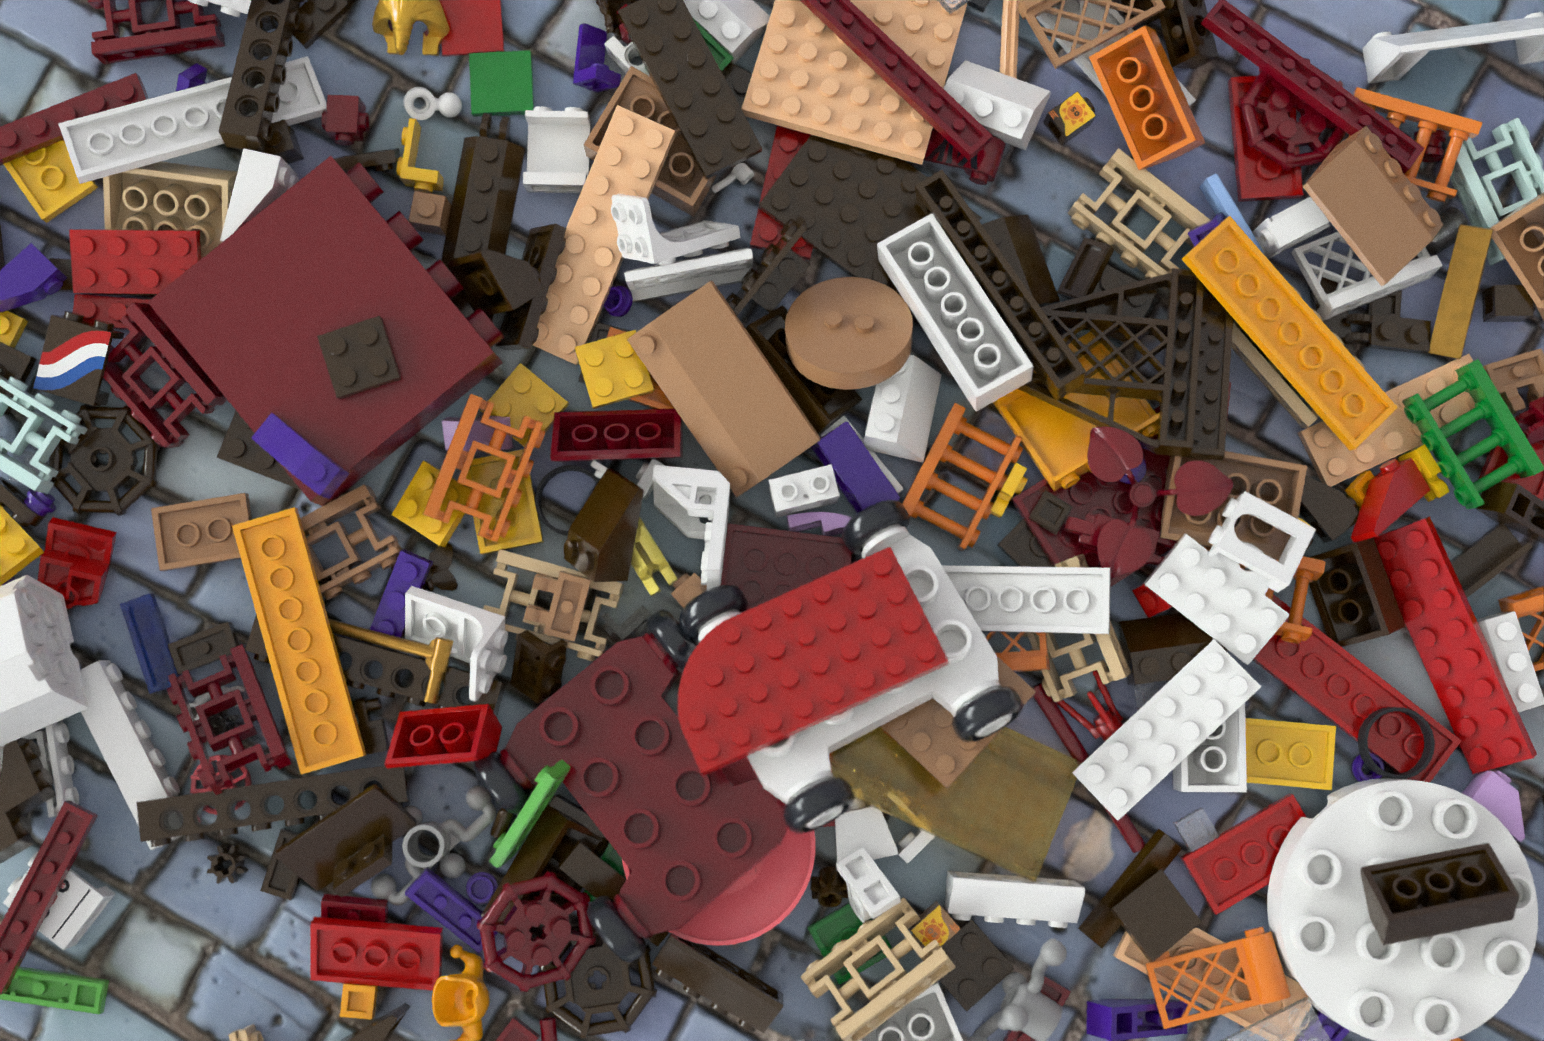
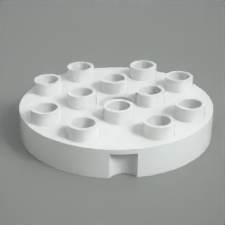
[1267,778,1538,1041]

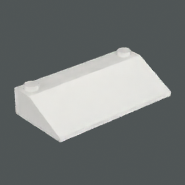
[1362,12,1544,84]

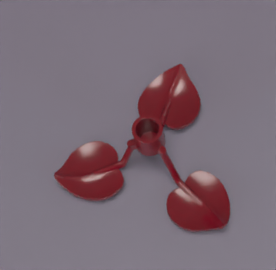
[1087,427,1233,578]

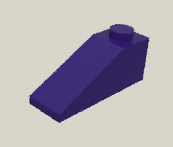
[0,243,67,312]
[251,413,350,499]
[1086,999,1187,1041]

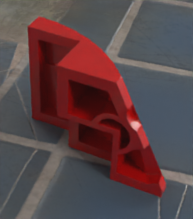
[37,517,117,609]

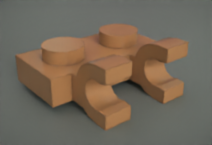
[1483,348,1544,415]
[524,571,591,642]

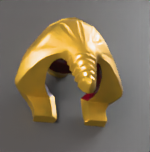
[372,0,450,56]

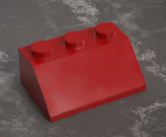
[384,704,502,768]

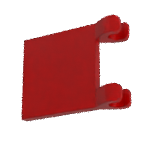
[439,0,505,57]

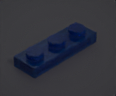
[120,593,181,694]

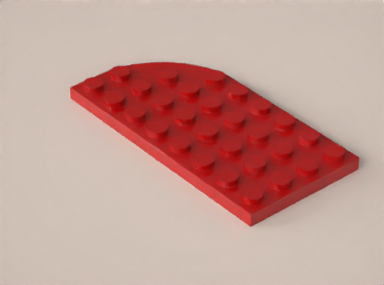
[678,546,949,776]

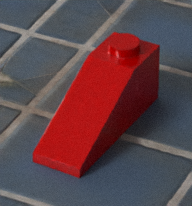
[1351,458,1430,543]

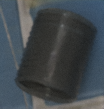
[1425,206,1469,255]

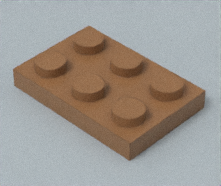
[151,493,252,571]

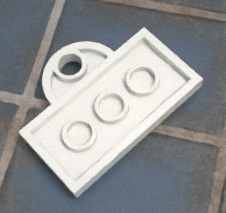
[1144,533,1290,665]

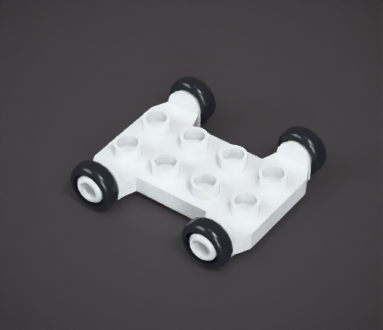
[679,500,1023,834]

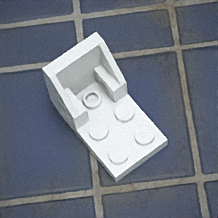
[653,465,730,590]

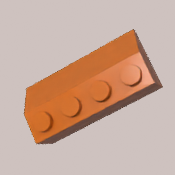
[1089,26,1205,170]

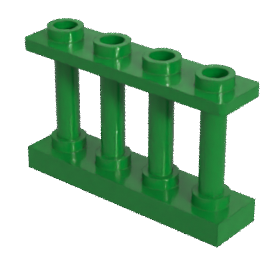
[1402,359,1544,510]

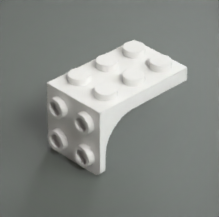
[611,194,741,265]
[405,586,508,702]

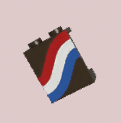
[33,311,125,406]

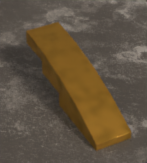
[1428,224,1493,359]

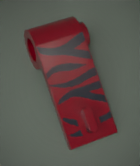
[924,128,1006,185]

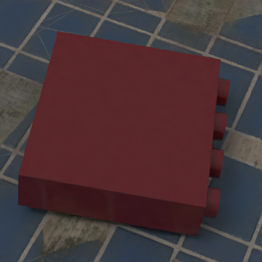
[148,156,504,506]

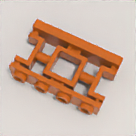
[423,394,546,542]

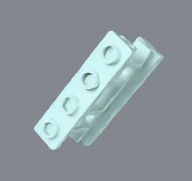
[1442,118,1544,266]
[0,369,88,494]

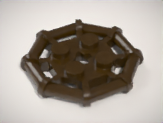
[49,404,158,516]
[539,924,657,1039]

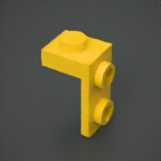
[397,118,444,194]

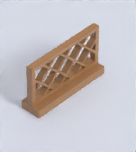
[1017,0,1165,69]

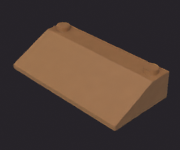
[627,280,821,497]

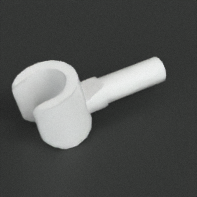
[711,163,754,193]

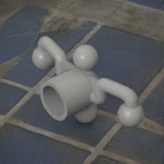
[371,785,496,906]
[967,939,1067,1041]

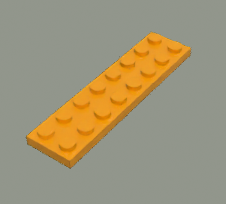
[1181,216,1398,451]
[232,507,366,775]

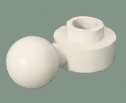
[404,87,462,120]

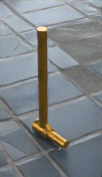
[329,619,454,704]

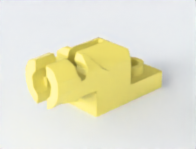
[631,516,678,596]

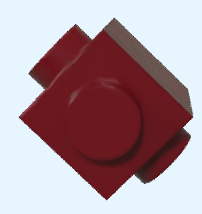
[321,95,369,145]

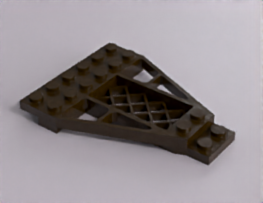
[1017,268,1233,460]

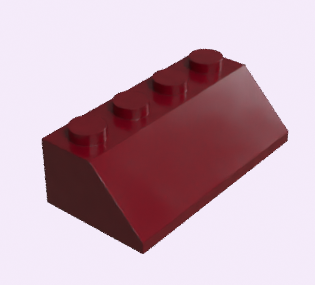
[550,409,683,462]

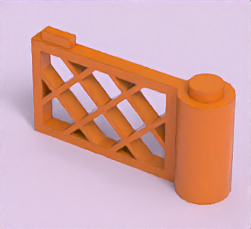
[1144,926,1291,1029]

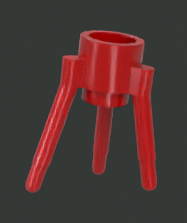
[1056,670,1123,742]

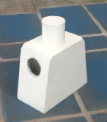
[835,788,898,863]

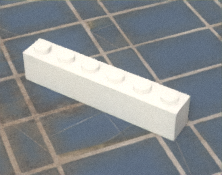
[80,660,184,850]

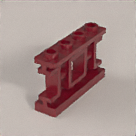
[87,0,225,64]
[103,302,227,448]
[167,644,292,795]

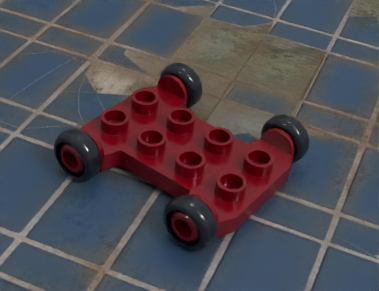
[473,609,788,963]

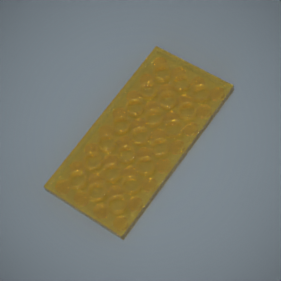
[829,726,1082,882]

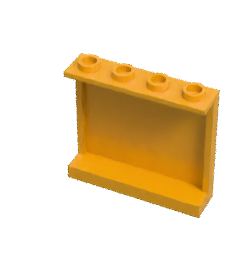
[993,331,1160,492]

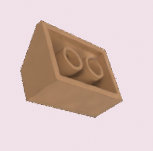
[1489,193,1544,309]

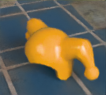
[432,944,490,1041]

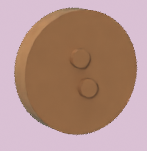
[785,277,913,390]

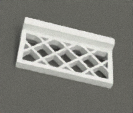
[1291,232,1442,321]
[624,248,753,303]

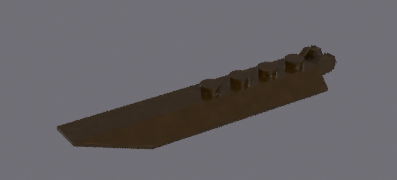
[441,113,525,322]

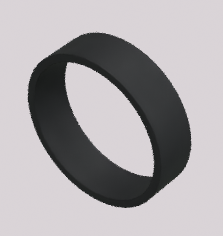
[535,465,599,536]
[1358,707,1435,779]

